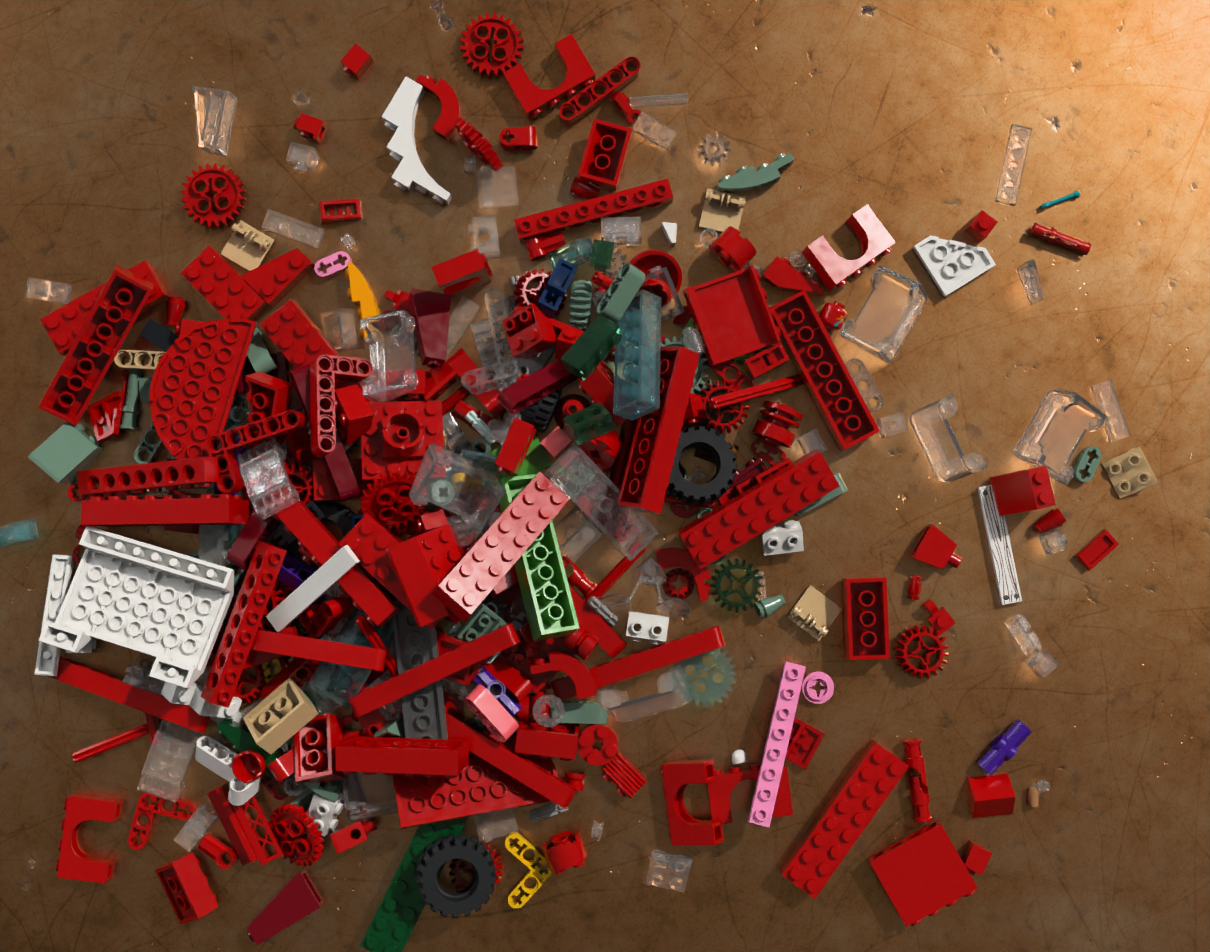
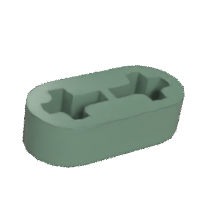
[1073,446,1102,483]

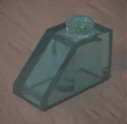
[549,238,597,269]

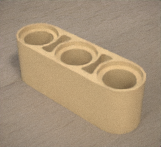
[114,350,166,371]

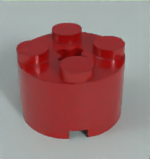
[709,226,757,272]
[575,424,621,473]
[577,724,618,766]
[541,830,587,875]

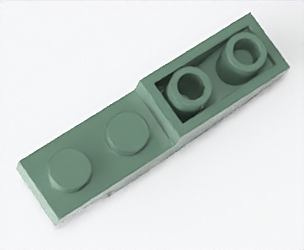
[716,153,795,193]

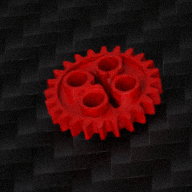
[460,12,524,78]
[452,116,503,172]
[180,163,246,228]
[360,470,428,529]
[269,803,325,868]

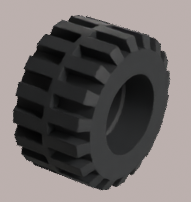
[520,388,562,433]

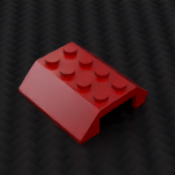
[386,523,465,628]

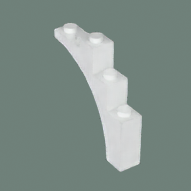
[382,77,453,205]

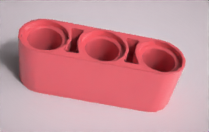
[464,684,519,742]

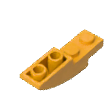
[345,262,380,343]

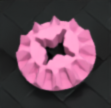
[802,671,834,704]

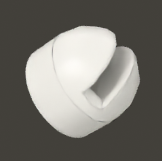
[732,750,749,765]

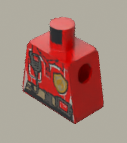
[330,818,378,854]

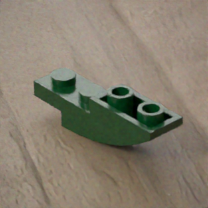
[216,719,281,777]

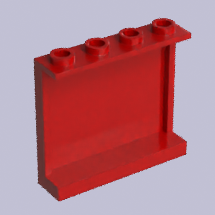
[682,265,781,367]
[868,819,978,927]

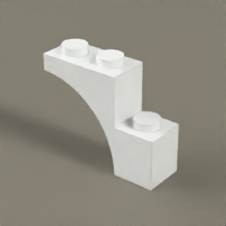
[161,681,242,719]

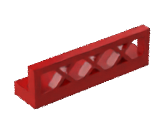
[207,783,258,866]
[225,791,284,866]

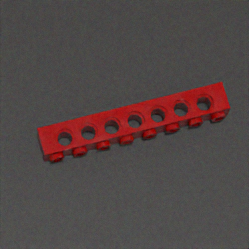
[514,178,673,243]
[77,457,219,499]
[200,540,287,708]

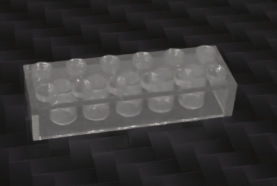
[544,444,659,561]

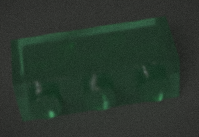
[561,315,623,381]

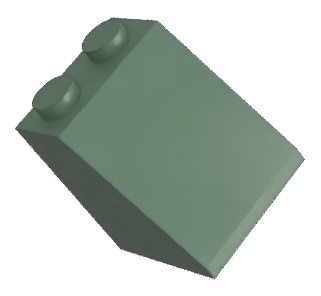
[28,422,104,485]

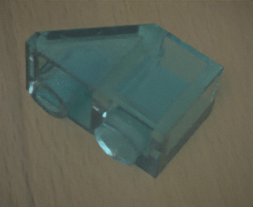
[0,519,39,548]

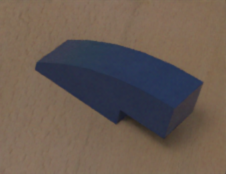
[536,258,578,319]

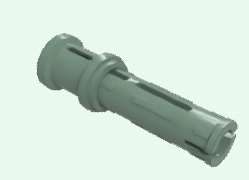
[119,369,142,431]

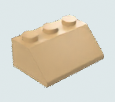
[243,677,319,754]

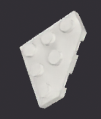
[913,235,996,297]

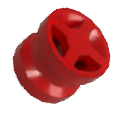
[565,771,585,791]

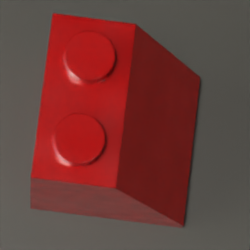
[989,465,1056,516]

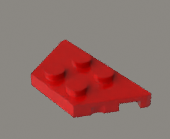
[436,632,493,686]

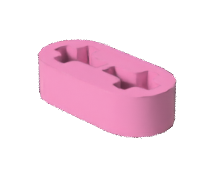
[314,251,352,278]

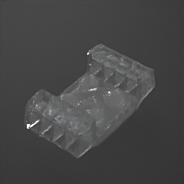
[237,438,300,520]
[137,719,204,802]

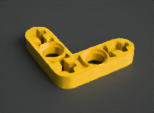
[505,832,553,909]

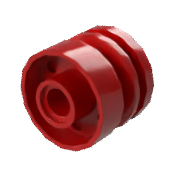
[752,401,803,448]

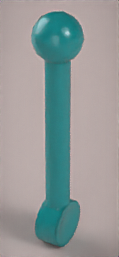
[1041,190,1081,209]

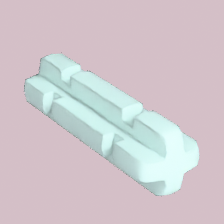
[465,410,498,444]

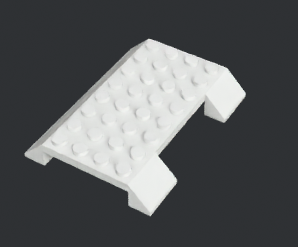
[38,526,234,688]

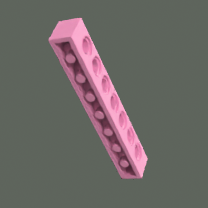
[748,662,806,828]

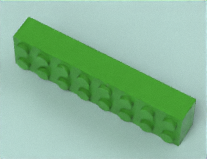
[495,474,580,642]

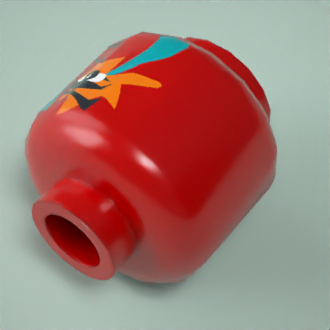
[819,301,848,332]

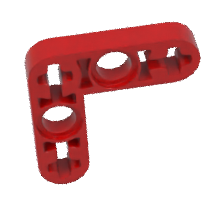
[128,791,198,850]

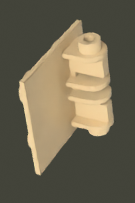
[699,188,746,232]
[220,220,275,271]
[1102,447,1158,499]
[787,585,842,641]

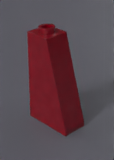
[408,288,452,369]
[247,868,324,945]

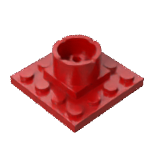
[361,401,445,482]

